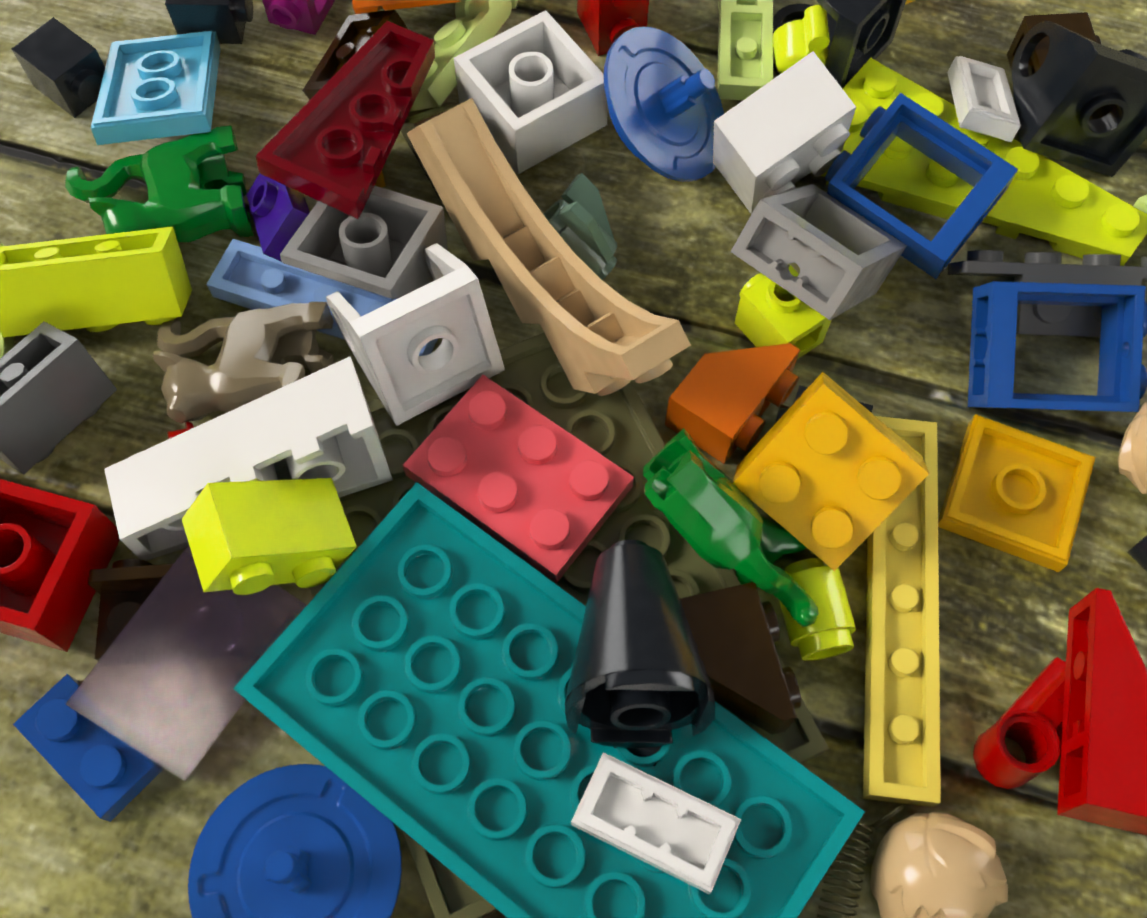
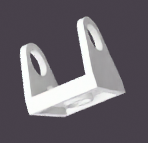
[326,243,505,426]

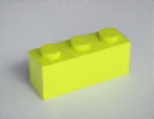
[0,227,192,338]

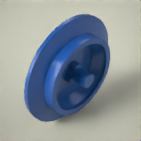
[604,26,724,182]
[188,764,402,918]

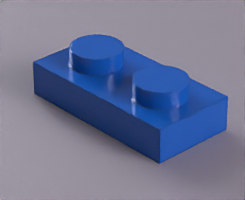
[13,674,163,822]

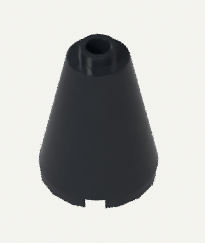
[565,540,715,748]

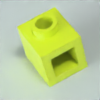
[734,265,832,359]

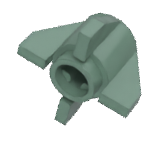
[543,173,617,280]

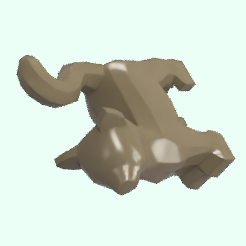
[153,302,334,423]

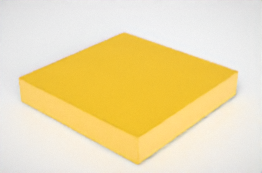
[938,414,1096,572]

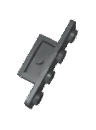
[948,250,1147,337]

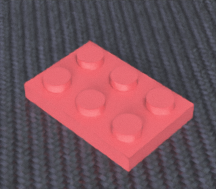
[403,375,634,584]

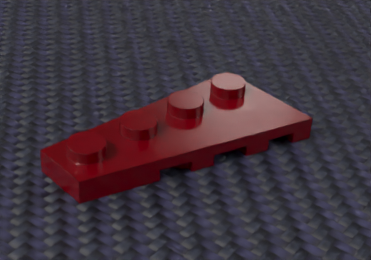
[255,21,435,219]

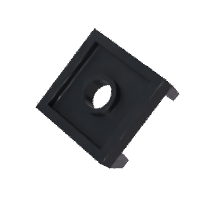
[773,0,906,89]
[1012,21,1147,177]

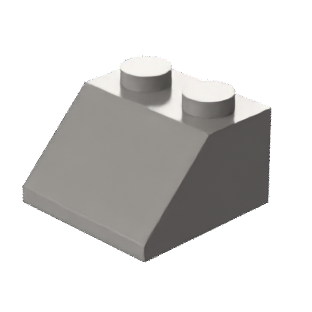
[280,186,448,299]

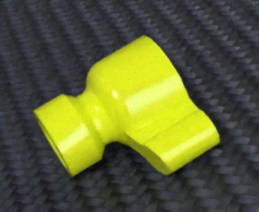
[773,5,830,74]

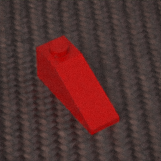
[1057,588,1147,835]

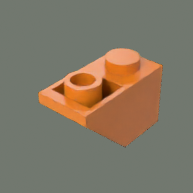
[665,343,800,464]

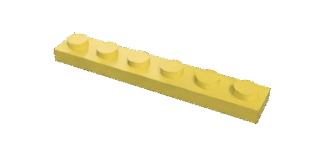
[863,416,941,807]

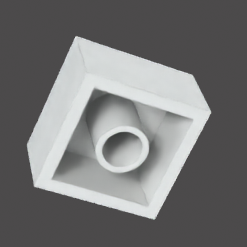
[454,10,608,174]
[713,51,856,214]

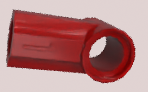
[973,657,1066,789]

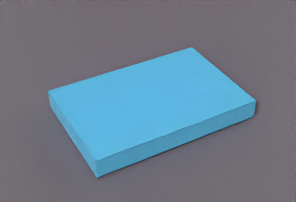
[91,31,221,145]

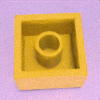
[733,372,929,571]

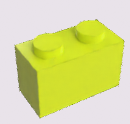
[182,478,357,595]

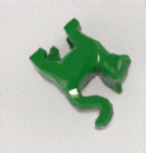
[65,125,254,242]
[643,428,819,627]

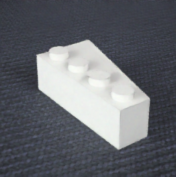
[104,356,393,561]

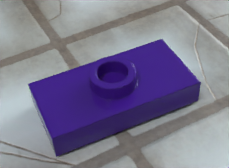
[246,173,310,262]

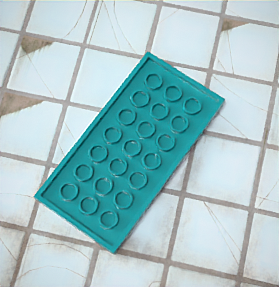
[233,482,865,918]

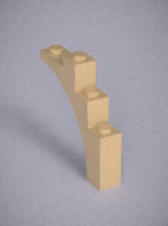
[407,98,691,396]

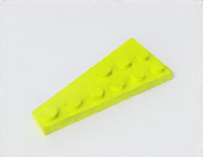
[811,58,1147,266]

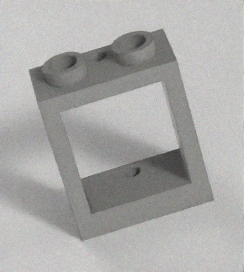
[731,184,907,320]

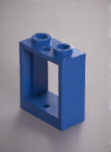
[825,93,1018,279]
[968,281,1147,412]

